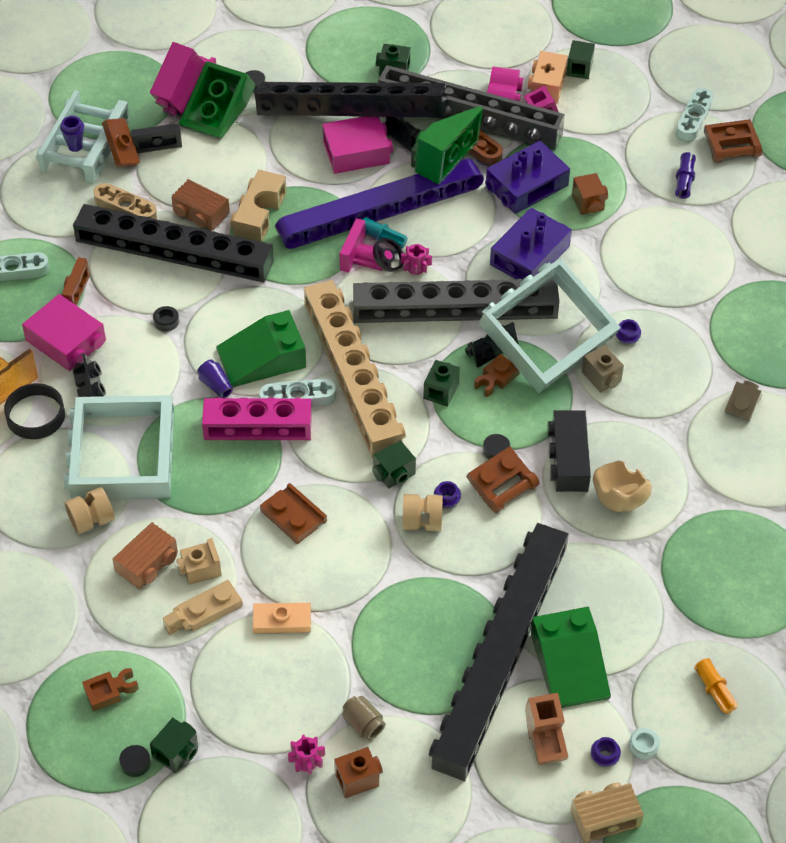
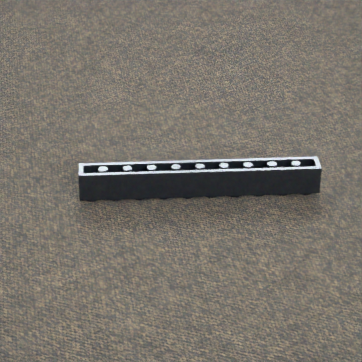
[429,522,569,781]

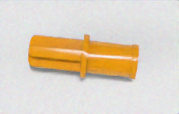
[694,658,738,714]

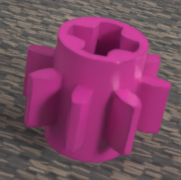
[401,244,432,275]
[288,734,325,774]

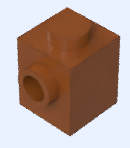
[572,173,608,215]
[334,747,383,798]

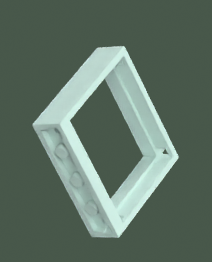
[478,258,621,394]
[64,395,174,500]

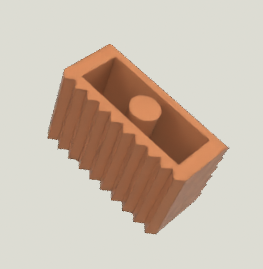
[171,179,230,231]
[112,522,178,589]

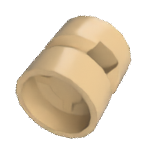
[64,487,115,535]
[402,494,443,531]

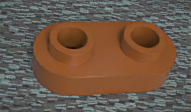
[469,130,503,165]

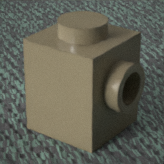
[582,345,624,393]

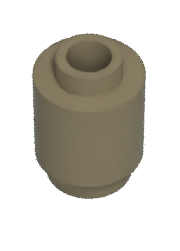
[342,696,386,740]

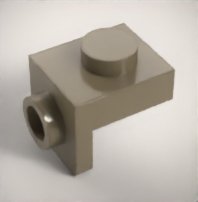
[724,380,763,422]

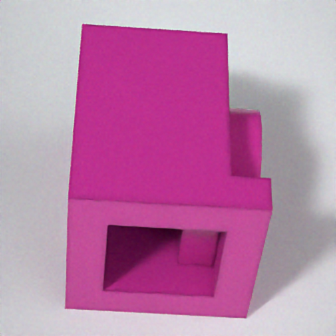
[524,86,559,112]

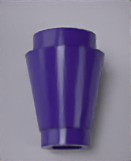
[60,116,84,152]
[197,359,233,398]

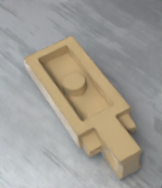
[163,580,243,635]

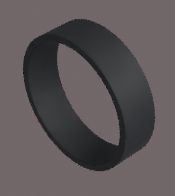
[4,383,65,439]

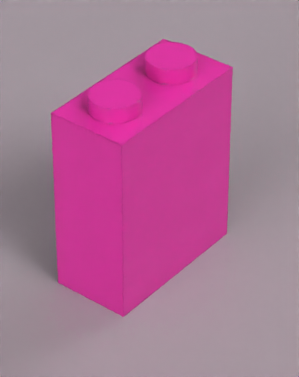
[149,42,205,116]
[322,117,393,174]
[22,294,106,372]

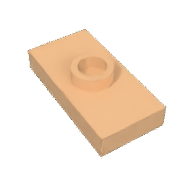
[253,603,311,633]

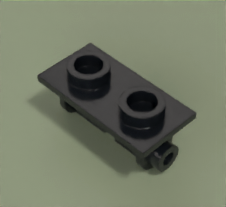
[384,117,421,153]
[465,322,519,367]
[73,354,106,397]

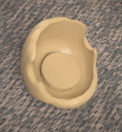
[593,460,652,512]

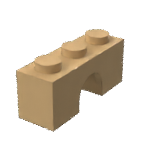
[230,169,287,242]

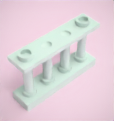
[36,90,130,184]

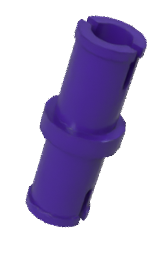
[675,152,696,199]

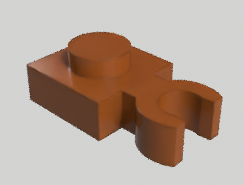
[474,354,520,397]
[82,668,139,711]

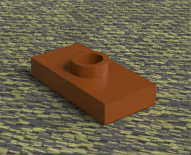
[102,118,140,167]
[61,257,90,306]

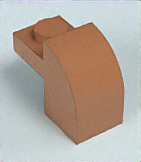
[525,693,568,765]

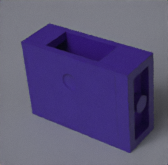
[485,141,570,214]
[490,207,572,279]

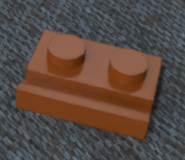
[260,483,327,544]

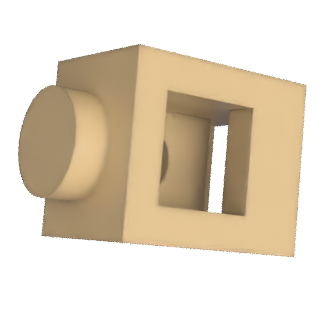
[176,538,222,585]

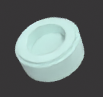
[629,728,660,760]

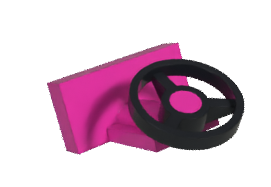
[339,218,403,273]

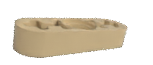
[93,183,157,219]

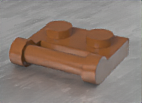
[704,119,762,162]
[466,446,540,513]

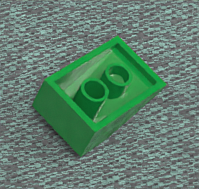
[179,61,255,139]
[414,106,483,185]
[216,310,306,387]
[531,606,611,708]

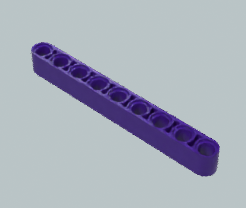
[275,158,484,249]

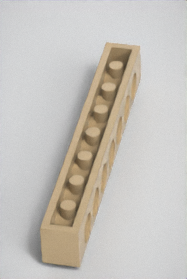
[304,280,406,458]

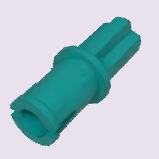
[363,217,408,248]

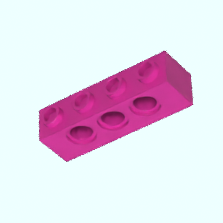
[202,397,312,440]

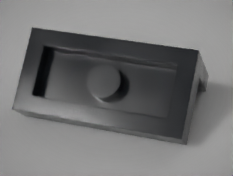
[131,123,182,153]

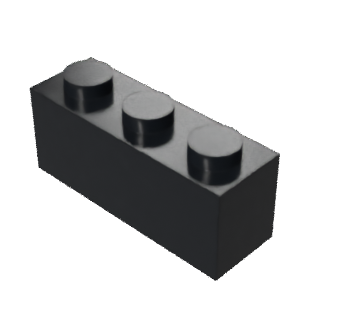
[547,410,591,492]

